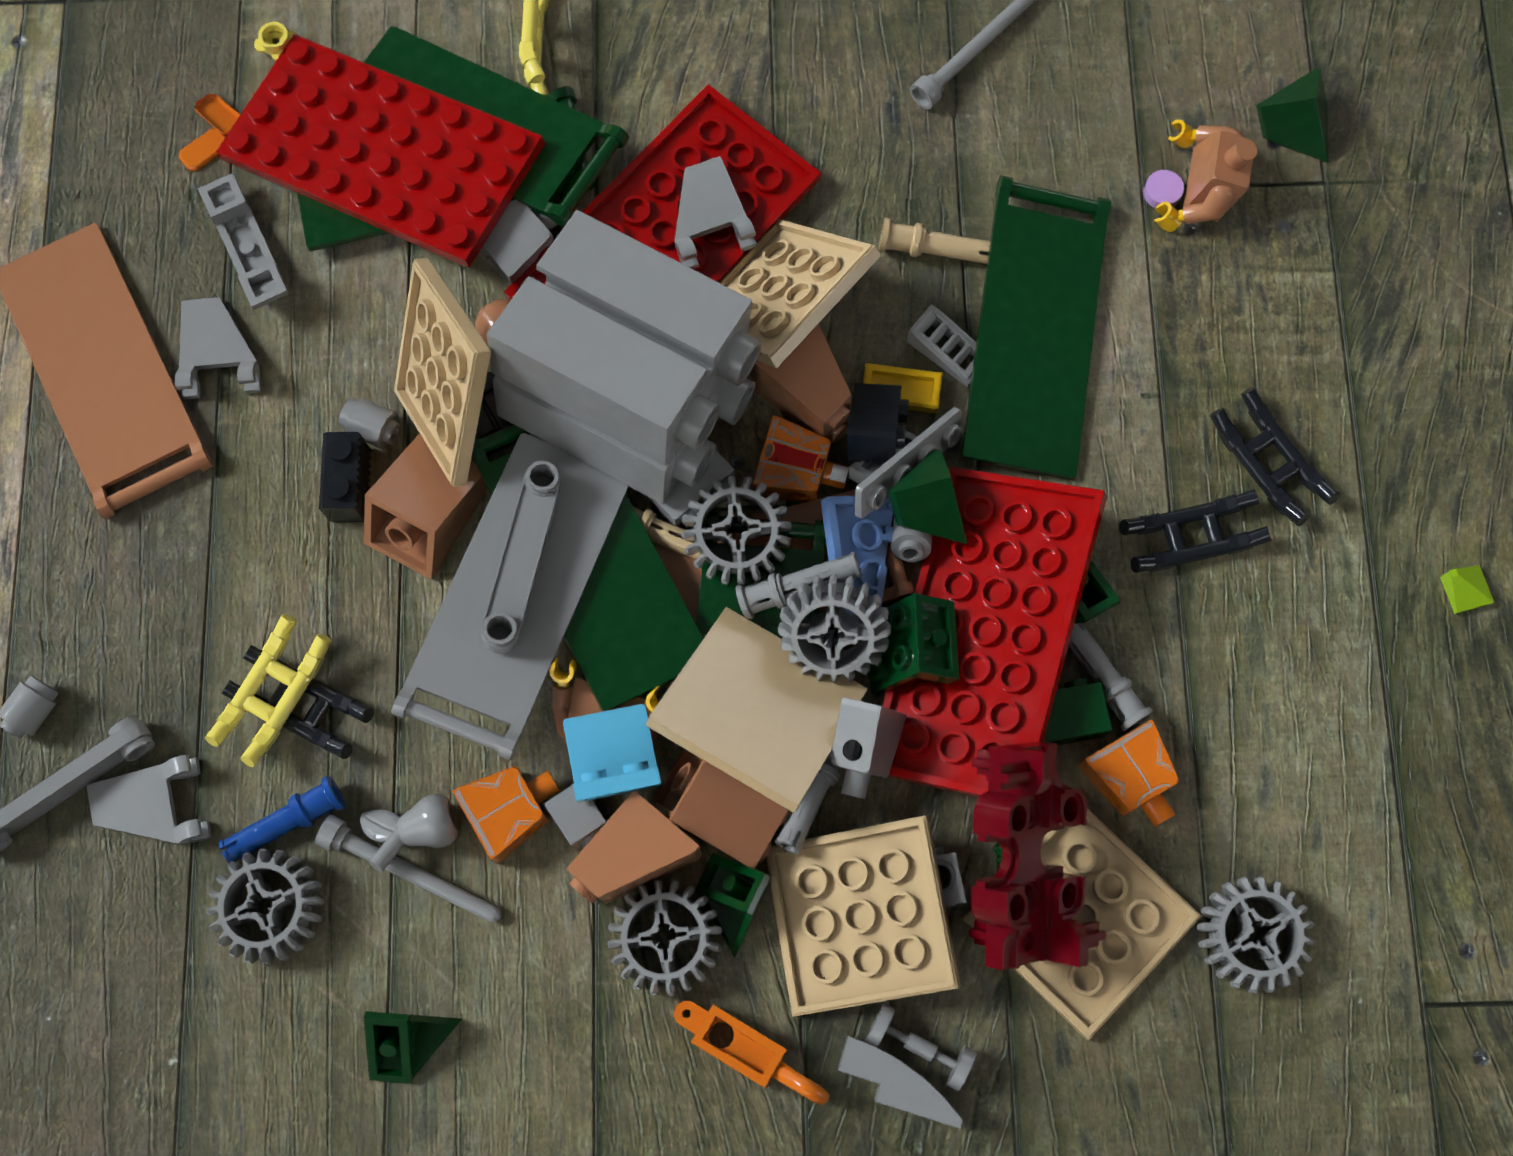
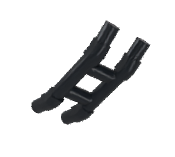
[1210,387,1340,526]
[1119,489,1272,573]
[221,645,374,759]

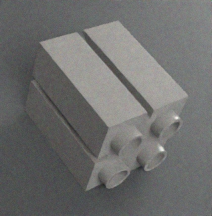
[487,210,762,504]

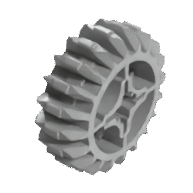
[681,476,792,585]
[778,573,891,684]
[206,849,324,965]
[1197,876,1316,993]
[607,880,722,996]

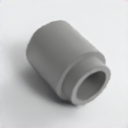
[339,398,401,449]
[891,516,932,562]
[0,675,59,739]

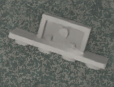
[849,407,962,519]

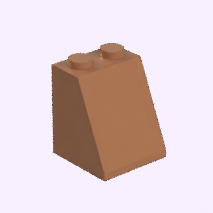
[753,323,851,443]
[364,434,486,580]
[651,748,792,869]
[566,790,703,904]

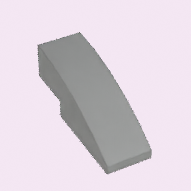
[837,1036,963,1129]

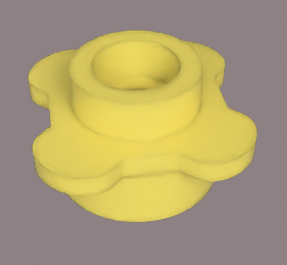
[254,22,297,62]

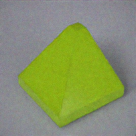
[1440,565,1494,614]

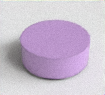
[1143,170,1184,208]

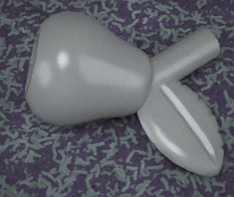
[360,794,459,872]

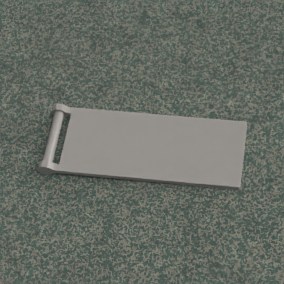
[391,433,629,760]

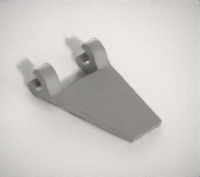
[674,156,757,269]
[175,297,262,400]
[86,755,212,844]

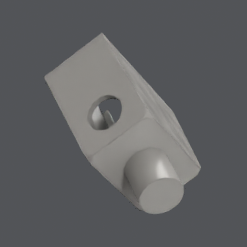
[480,200,558,286]
[831,697,907,799]

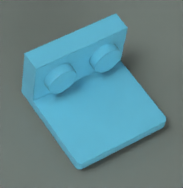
[563,704,661,803]

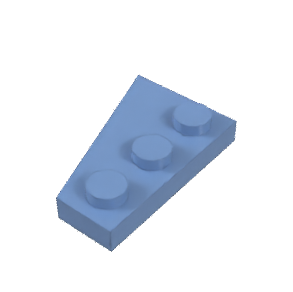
[820,496,894,614]

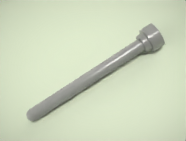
[910,0,1036,109]
[315,814,501,923]

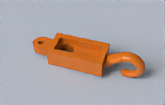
[674,1001,830,1105]

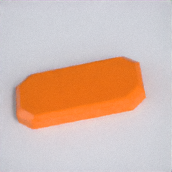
[195,94,240,135]
[178,128,226,171]

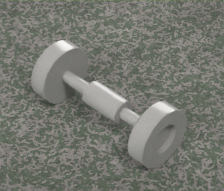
[865,1003,977,1091]

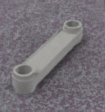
[481,460,561,653]
[0,716,155,852]

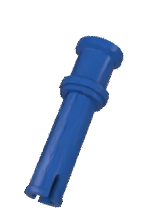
[219,776,346,863]

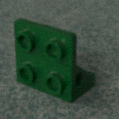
[868,593,959,695]

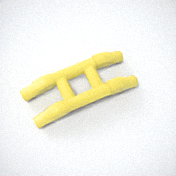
[519,0,550,95]
[205,614,332,767]

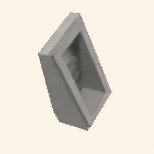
[907,304,976,387]

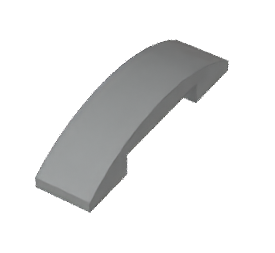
[198,173,289,310]

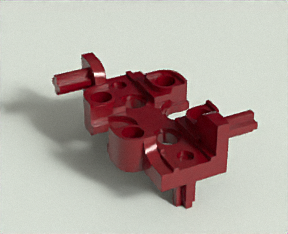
[969,742,1106,970]

